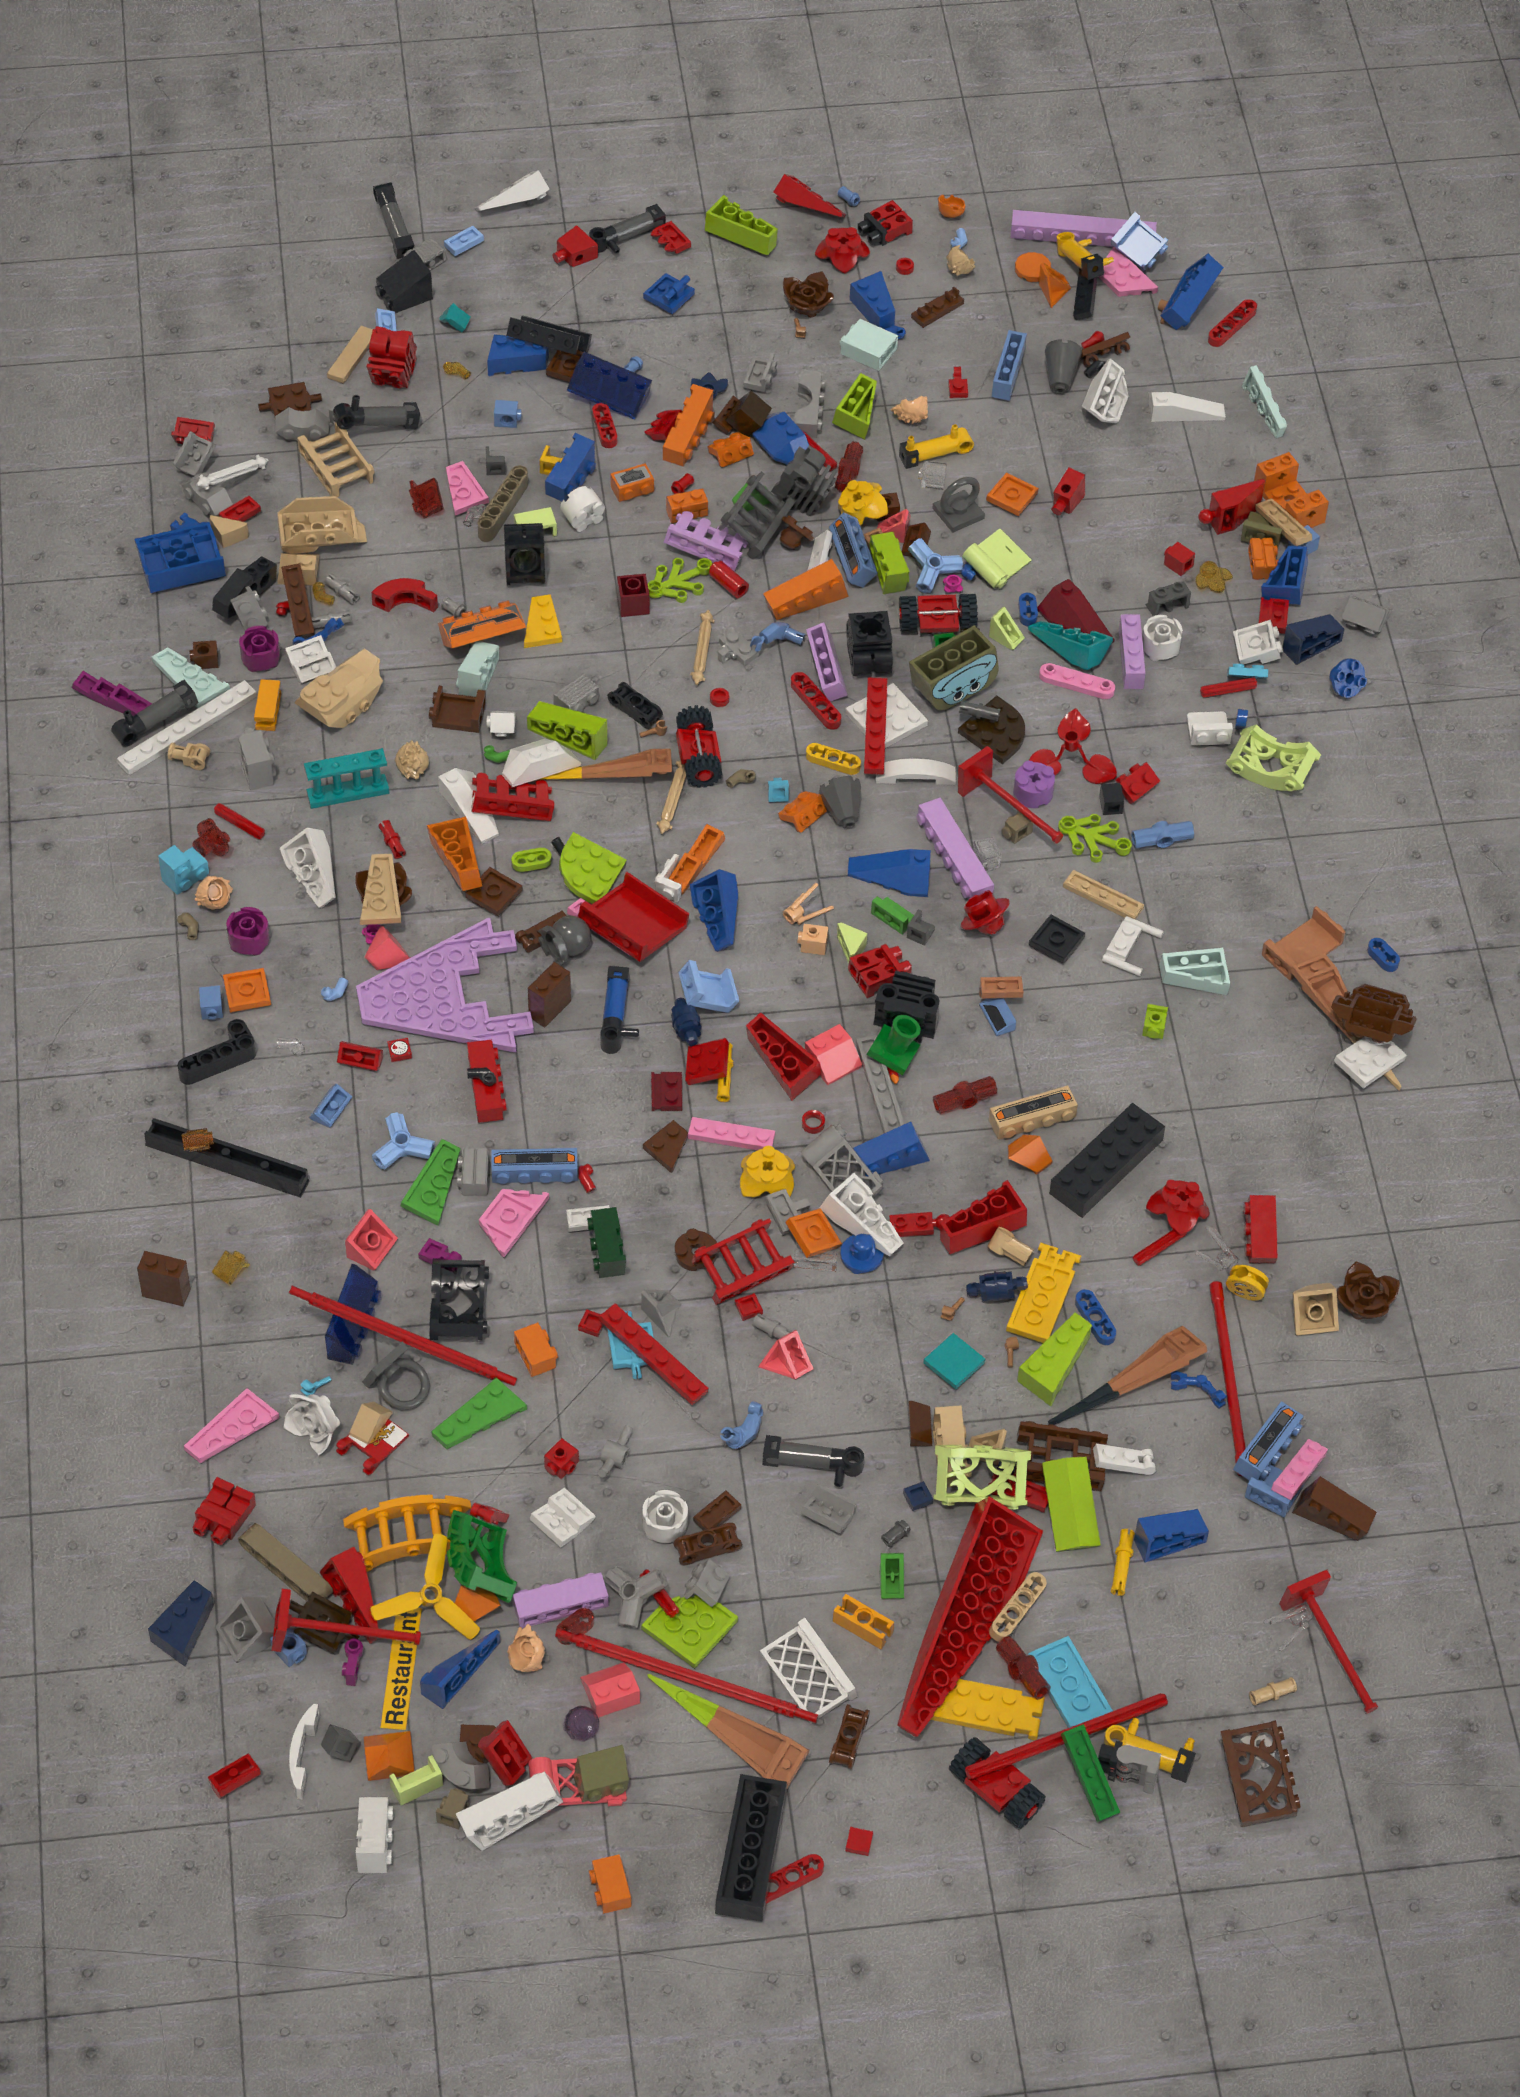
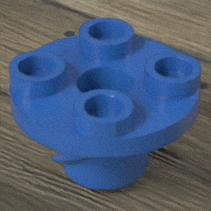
[1330,658,1367,698]
[840,1234,884,1274]

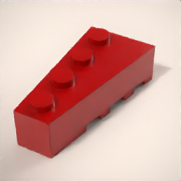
[940,1180,1027,1254]

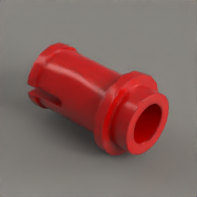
[671,473,694,494]

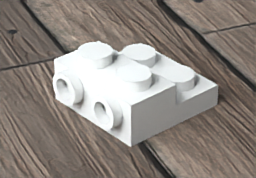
[1233,620,1283,664]

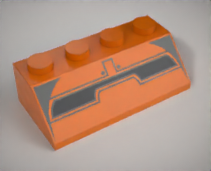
[438,600,526,648]

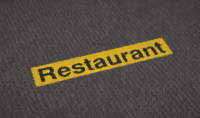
[380,1608,422,1730]

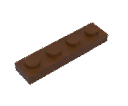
[281,563,315,638]

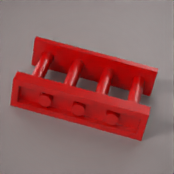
[691,1218,795,1305]

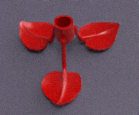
[1029,708,1117,784]

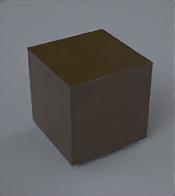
[725,390,772,437]

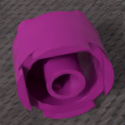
[239,626,280,672]
[226,907,270,955]

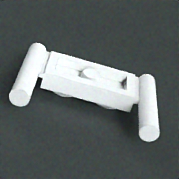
[1102,916,1164,976]

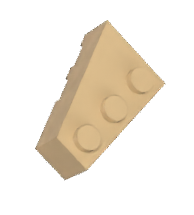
[932,1405,972,1487]

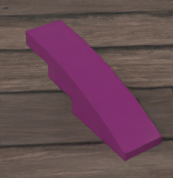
[72,671,152,716]

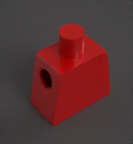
[552,225,598,267]
[1051,467,1085,515]

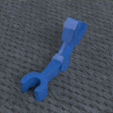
[292,618,344,645]
[1171,1371,1227,1408]

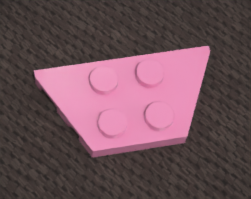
[1098,247,1158,297]
[479,1189,549,1257]

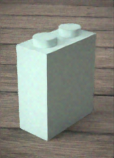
[840,319,898,371]

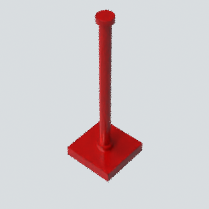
[958,746,1063,844]
[1279,1569,1378,1713]
[271,1588,421,1652]

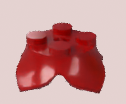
[815,227,870,274]
[1146,1180,1210,1235]

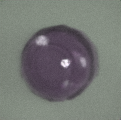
[563,1706,600,1741]

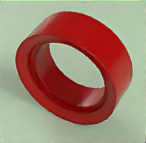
[802,1110,825,1134]

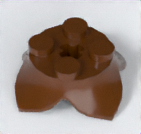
[783,271,834,318]
[355,862,412,907]
[1337,1261,1400,1320]

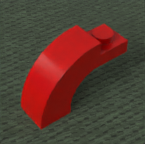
[371,578,438,613]

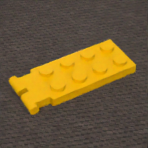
[1006,1242,1082,1343]
[931,1679,1045,1740]

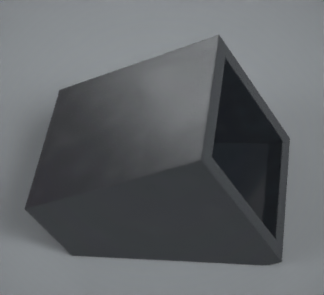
[375,250,433,313]

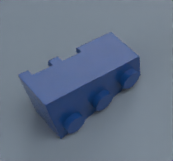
[850,271,895,329]
[853,1122,930,1177]

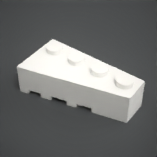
[456,1772,563,1851]

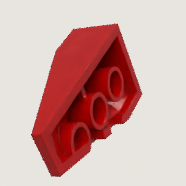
[773,174,846,218]

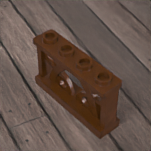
[1220,1720,1301,1827]

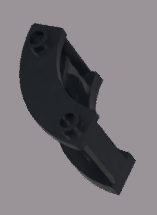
[429,1258,489,1341]

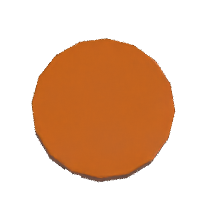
[1015,252,1051,282]

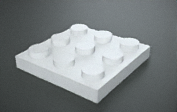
[845,683,928,748]

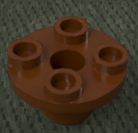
[780,515,814,549]

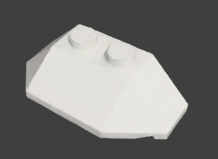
[1082,359,1129,423]
[502,739,581,787]

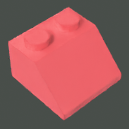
[805,1024,862,1085]
[580,1662,640,1718]

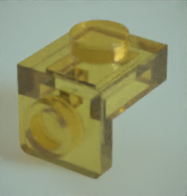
[212,1250,250,1285]

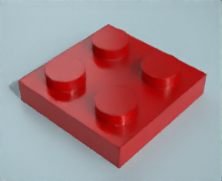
[685,1038,729,1085]

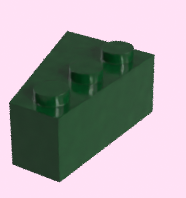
[587,1207,626,1278]

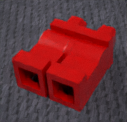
[848,944,912,998]
[193,1477,256,1545]

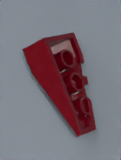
[1037,579,1115,644]

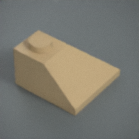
[277,553,320,586]
[1293,1283,1339,1335]

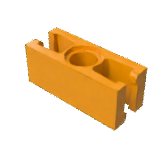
[254,679,282,731]
[833,1594,894,1649]

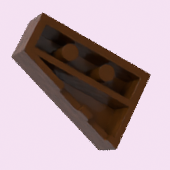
[1292,1476,1377,1541]

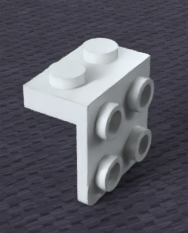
[1187,711,1233,745]

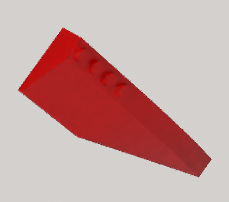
[897,1496,1043,1737]

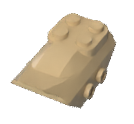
[277,496,367,553]
[294,648,383,728]

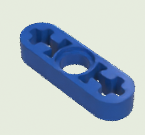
[1075,1289,1116,1345]

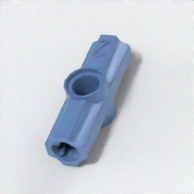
[1131,821,1194,848]

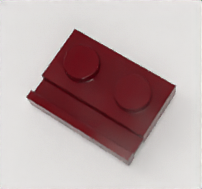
[651,1072,682,1111]

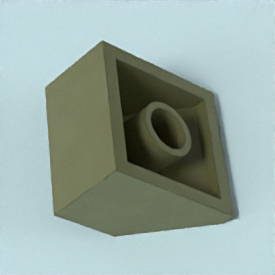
[573,1745,629,1802]

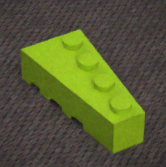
[705,195,778,255]
[1017,1312,1092,1406]

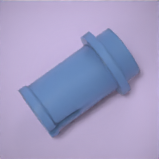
[837,186,860,206]
[620,356,643,379]

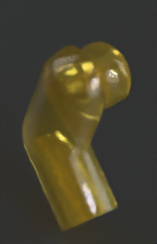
[443,362,471,379]
[312,582,335,605]

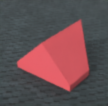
[877,509,911,543]
[365,926,410,970]
[758,1330,813,1379]

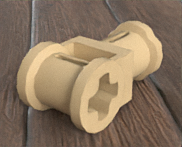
[168,742,211,770]

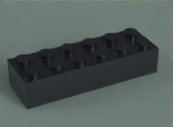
[1049,1103,1165,1218]
[715,1774,787,1922]

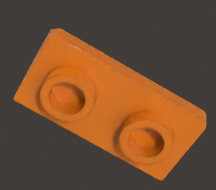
[707,432,754,467]
[778,791,827,833]

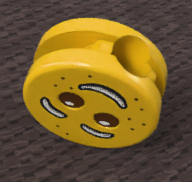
[1226,1265,1269,1301]

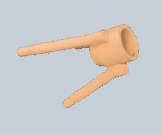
[783,883,834,925]

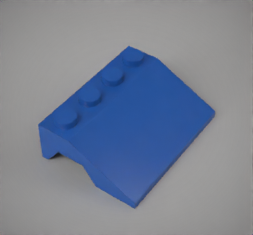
[134,522,226,593]

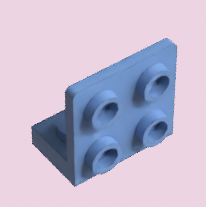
[1245,1464,1305,1518]

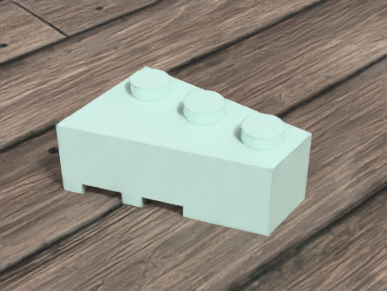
[456,641,499,697]
[1159,948,1230,995]

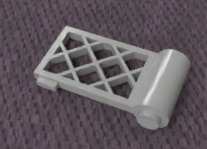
[801,1124,884,1197]

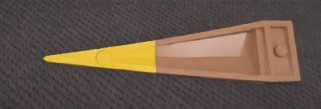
[537,749,672,780]

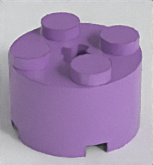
[1013,761,1055,808]

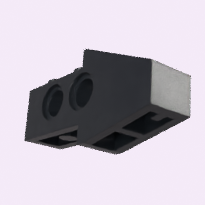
[212,556,277,619]

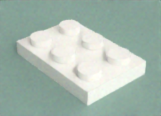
[1334,1036,1407,1088]

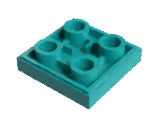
[923,1333,986,1390]

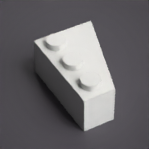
[356,1797,393,1873]

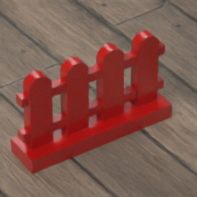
[471,773,555,821]

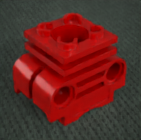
[366,326,417,389]

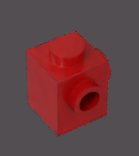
[544,1438,579,1479]

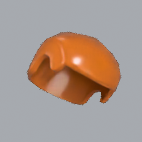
[938,194,966,218]

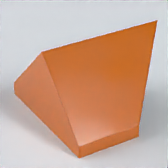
[1038,263,1071,308]
[1008,1134,1052,1175]
[455,1585,501,1621]

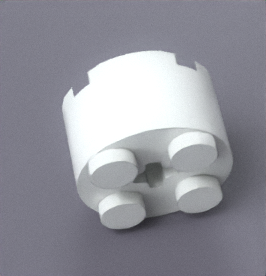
[560,486,605,532]
[1142,615,1183,661]
[643,1490,688,1543]

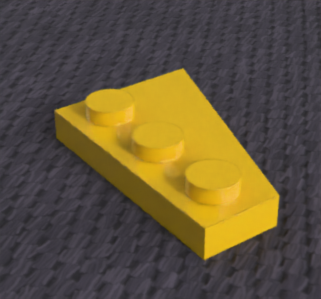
[524,594,562,648]

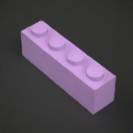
[1119,614,1146,689]
[806,623,848,702]
[513,1572,609,1628]

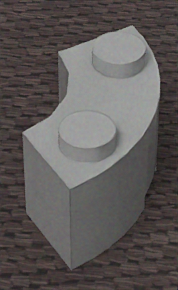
[275,407,329,441]
[182,472,233,516]
[432,1742,490,1789]

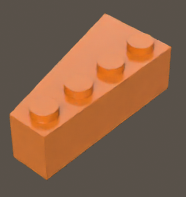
[663,384,715,466]

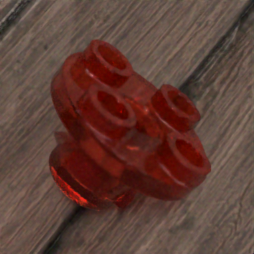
[192,818,230,857]

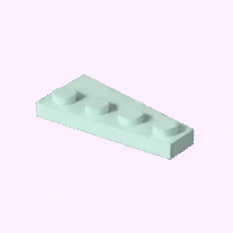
[1242,365,1287,438]
[152,647,230,708]

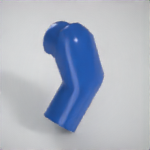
[885,325,906,339]
[961,562,976,580]

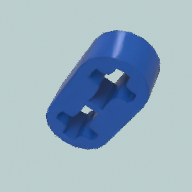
[1018,593,1038,626]
[1235,709,1248,729]
[1367,938,1400,972]

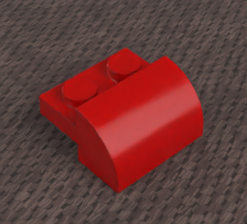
[478,1720,533,1786]

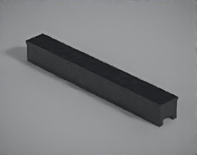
[144,1118,310,1198]

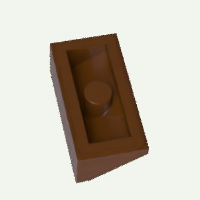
[901,522,931,558]
[908,1401,932,1446]

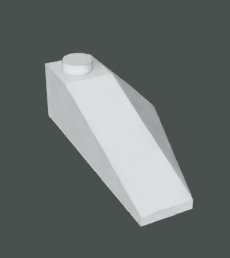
[475,170,549,211]
[1148,392,1226,422]
[438,768,499,844]
[280,828,335,908]

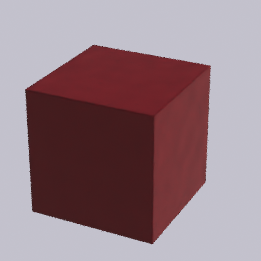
[617,573,650,617]

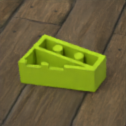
[832,373,877,440]
[869,532,910,595]

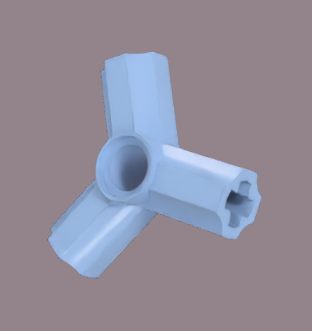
[908,538,963,593]
[372,1112,435,1170]

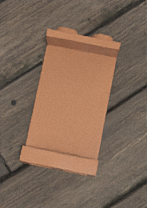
[1262,906,1345,980]

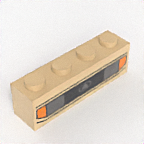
[989,1086,1078,1140]

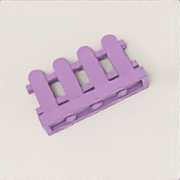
[664,511,748,571]

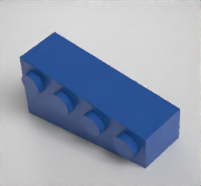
[1160,253,1224,330]

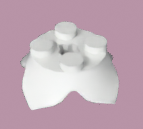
[283,1394,340,1455]

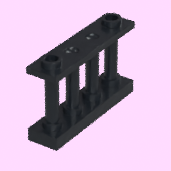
[506,315,592,355]

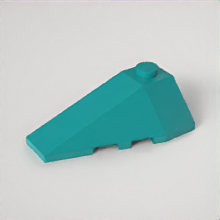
[1028,621,1113,670]

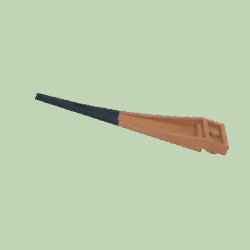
[1048,1326,1207,1425]

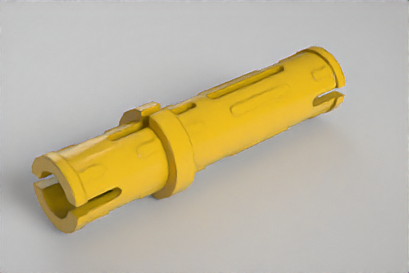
[717,1043,733,1102]
[1110,1529,1135,1596]

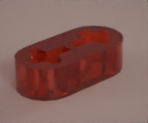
[556,1608,594,1645]

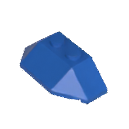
[753,411,809,465]

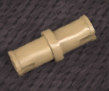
[1249,1677,1297,1706]

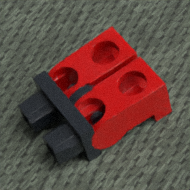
[858,200,913,246]

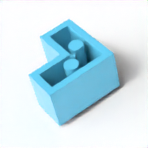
[158,845,209,895]

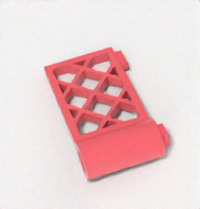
[528,1757,627,1812]

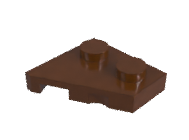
[643,1120,688,1173]

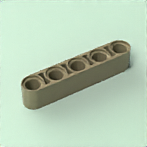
[477,465,528,542]
[238,1523,333,1601]

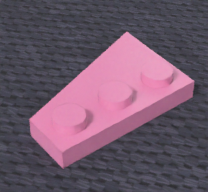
[446,461,489,516]

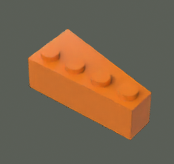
[763,559,849,621]
[427,816,482,891]

